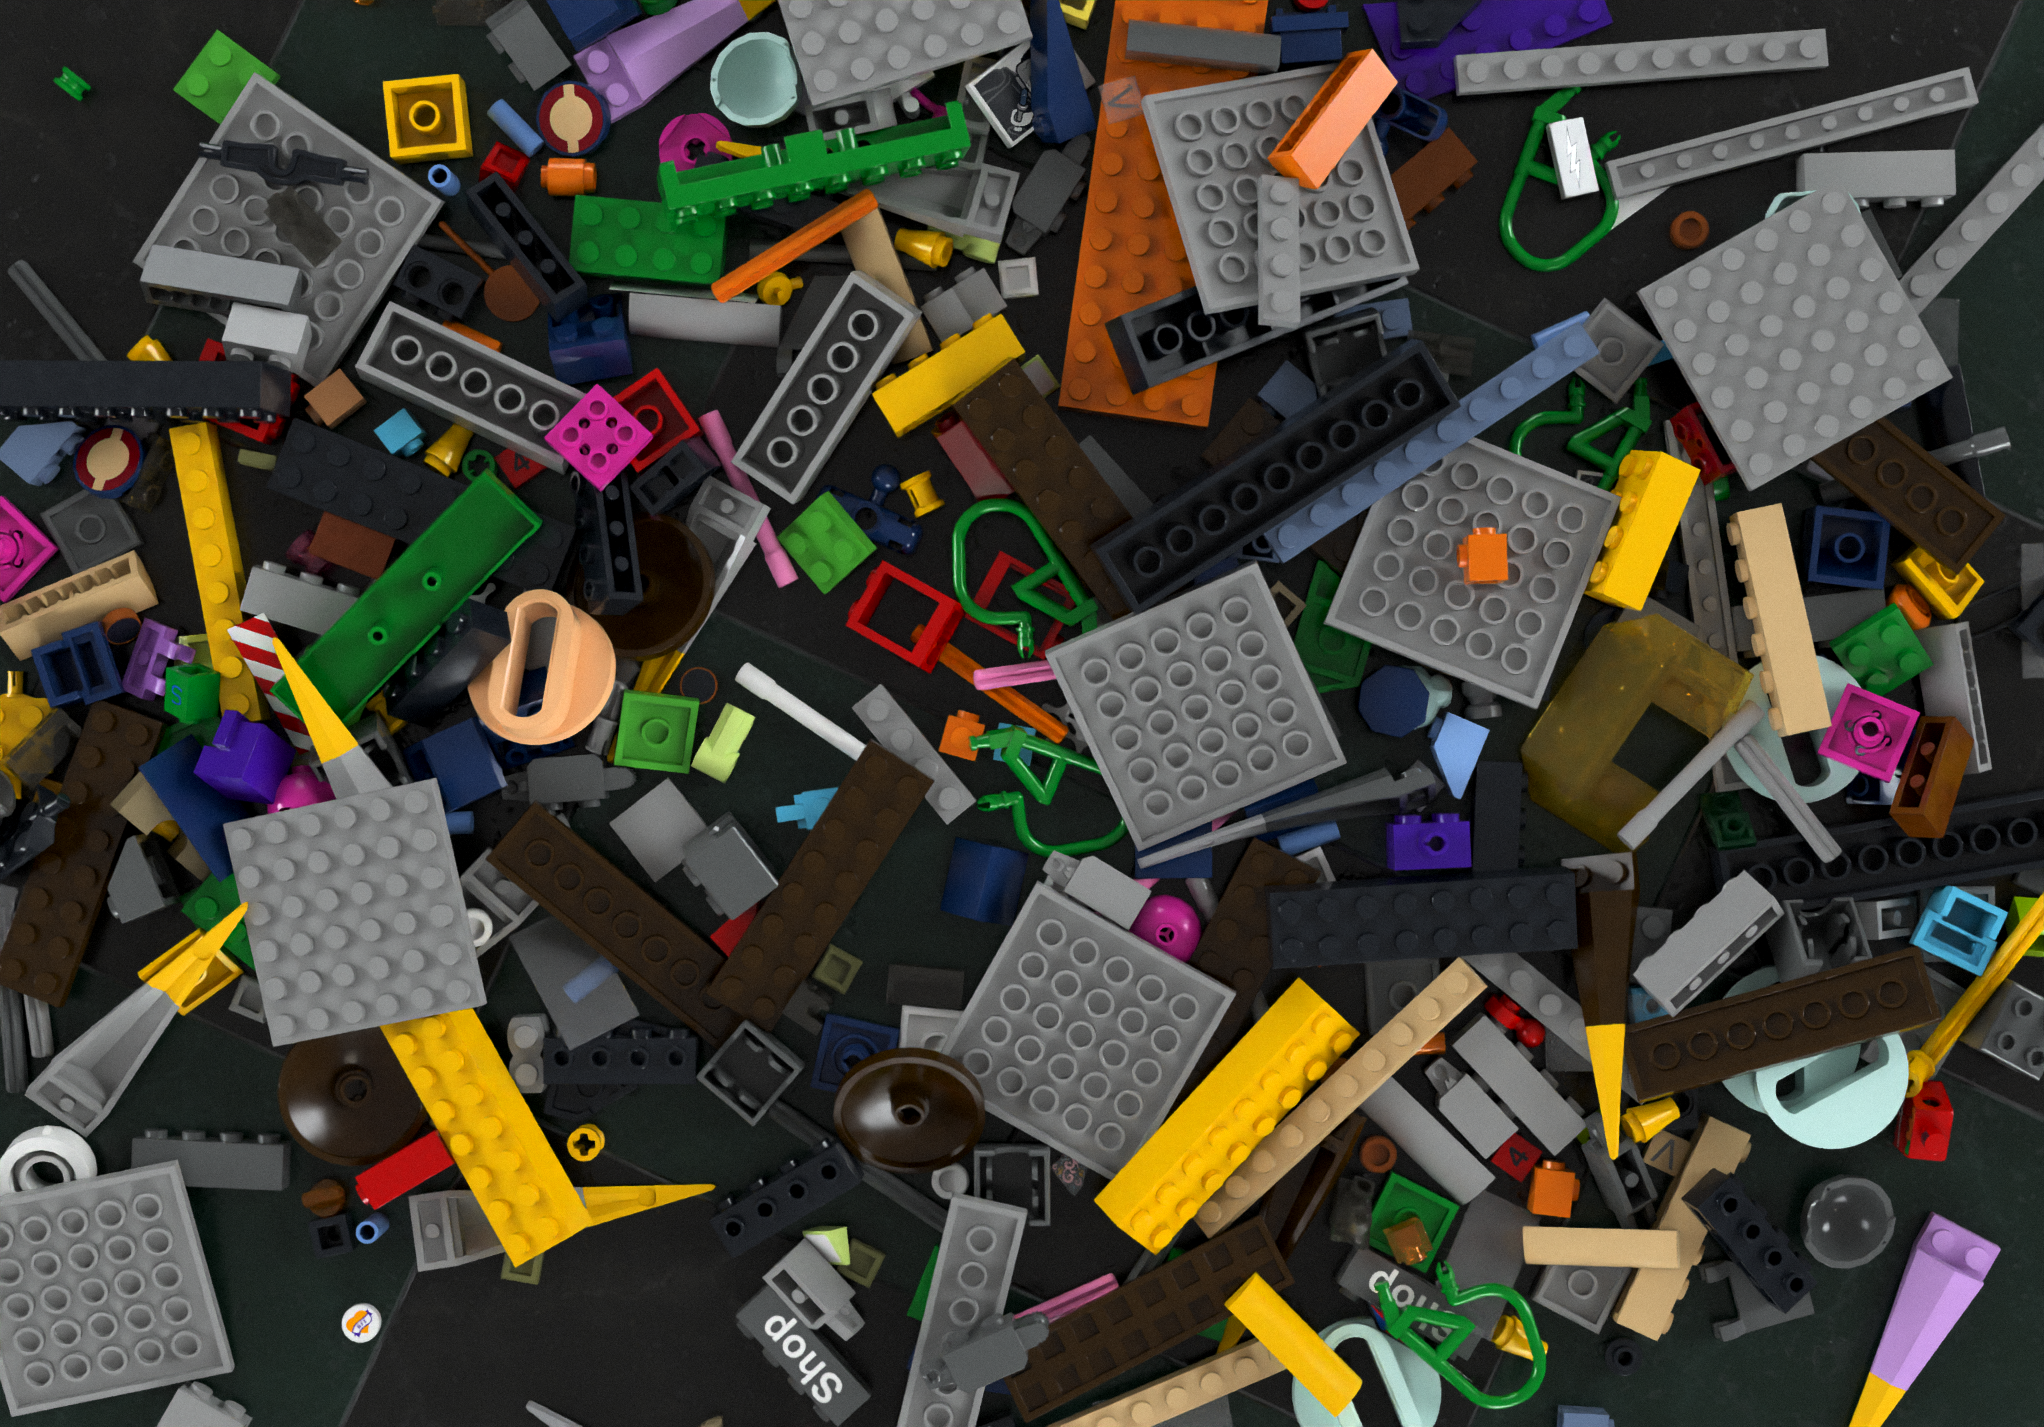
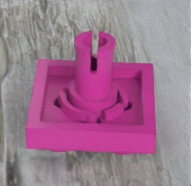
[544,384,653,492]
[0,496,59,603]
[1817,683,1920,783]

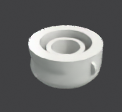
[0,1125,97,1196]

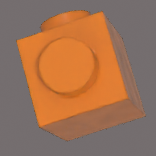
[1456,527,1508,584]
[939,710,985,761]
[1527,1159,1580,1218]

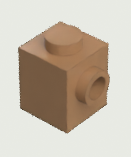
[304,368,367,430]

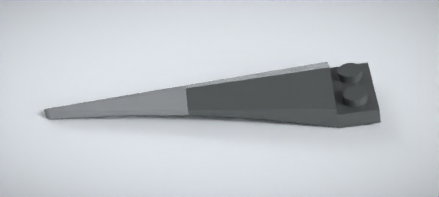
[1137,768,1436,869]

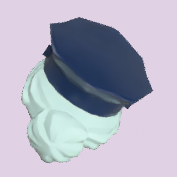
[1357,665,1453,738]

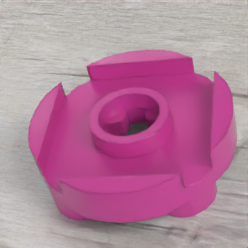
[659,113,733,172]

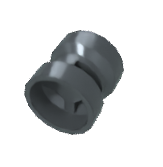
[1461,682,1502,720]

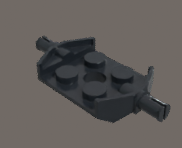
[0,784,71,880]

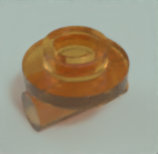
[302,1179,346,1217]

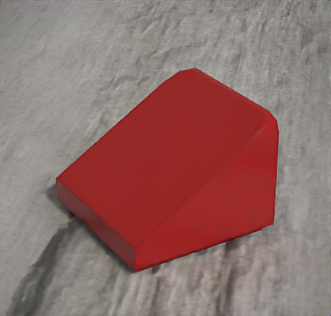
[479,141,531,194]

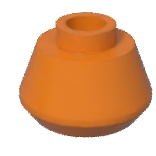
[1885,584,1932,631]

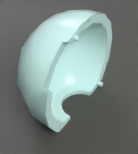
[710,32,802,128]

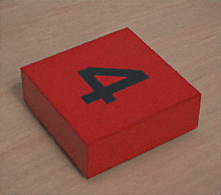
[494,448,548,490]
[1489,1133,1543,1183]

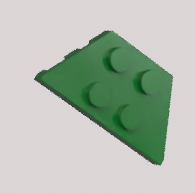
[1293,560,1372,693]

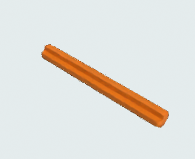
[711,189,879,303]
[910,624,1069,744]

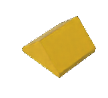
[1891,544,1985,620]
[137,928,244,1016]

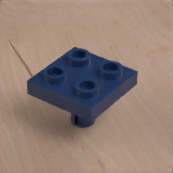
[810,1012,900,1093]

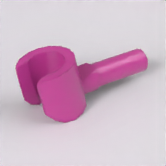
[910,88,948,118]

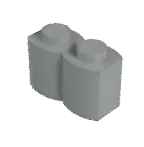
[919,267,1008,344]
[507,1013,551,1093]

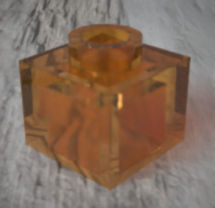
[1383,1216,1433,1265]

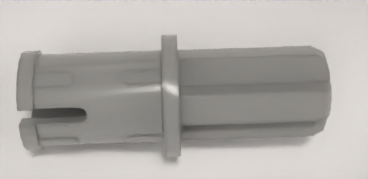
[585,680,628,755]

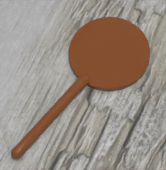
[439,221,540,322]

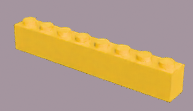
[169,422,271,723]

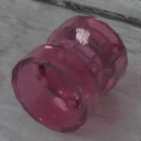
[285,529,334,577]

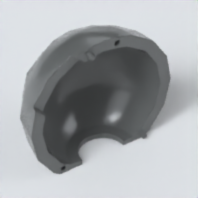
[1800,1174,1896,1269]

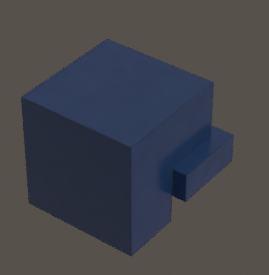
[546,0,642,52]
[1269,5,1349,73]
[31,621,125,708]

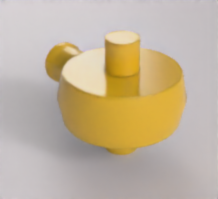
[757,271,803,306]

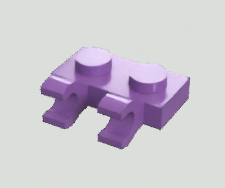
[122,618,197,702]

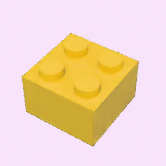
[383,74,473,164]

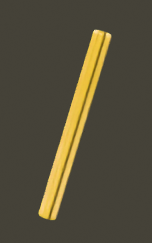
[1919,892,2044,1066]

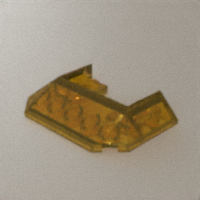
[1520,613,1754,853]

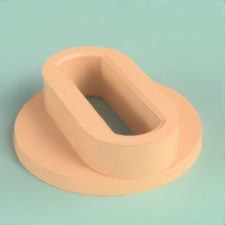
[468,589,616,745]

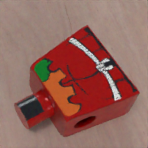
[1893,1080,1954,1161]

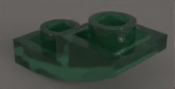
[1699,790,1757,851]

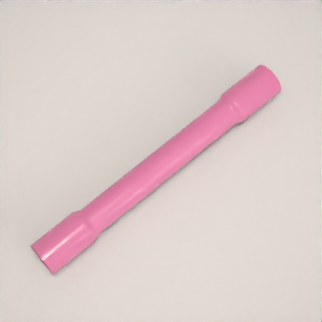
[698,410,799,588]

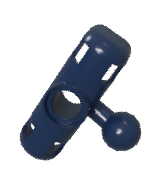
[1373,86,1448,158]
[815,464,924,556]

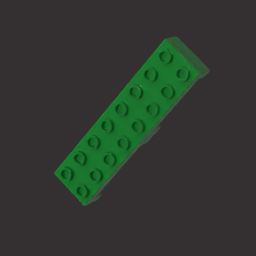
[657,100,971,226]
[269,468,543,724]

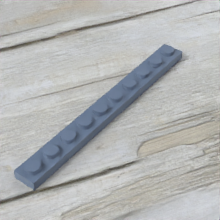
[1262,321,1600,564]

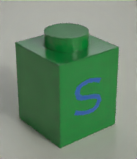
[164,663,220,724]

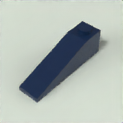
[1030,0,1097,144]

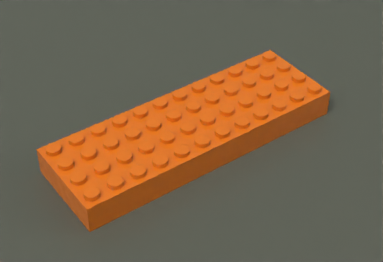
[1058,0,1268,431]

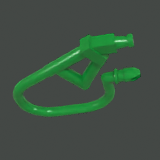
[1499,87,1621,272]
[1508,378,1652,492]
[952,498,1099,658]
[968,724,1129,858]
[1374,1260,1546,1409]

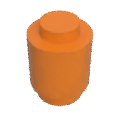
[541,158,597,196]

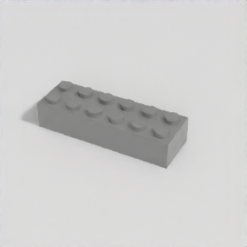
[731,270,923,504]
[355,301,590,475]

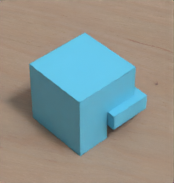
[1909,885,2008,977]

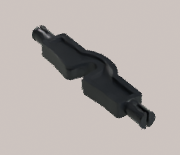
[198,140,369,186]

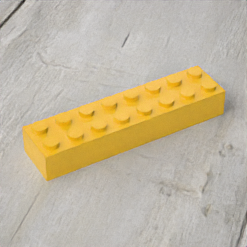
[1094,977,1360,1255]
[380,1008,593,1268]

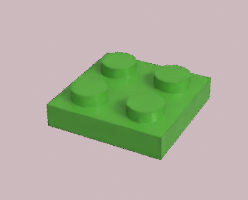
[173,30,281,125]
[777,491,877,595]
[613,689,699,774]

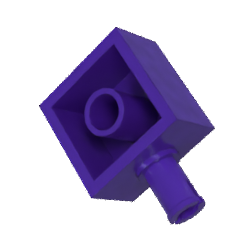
[1385,812,1472,871]

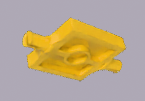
[0,671,54,799]

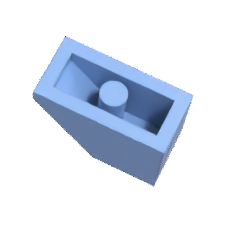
[1427,712,1490,799]

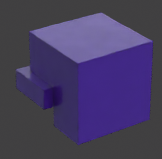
[193,709,296,805]

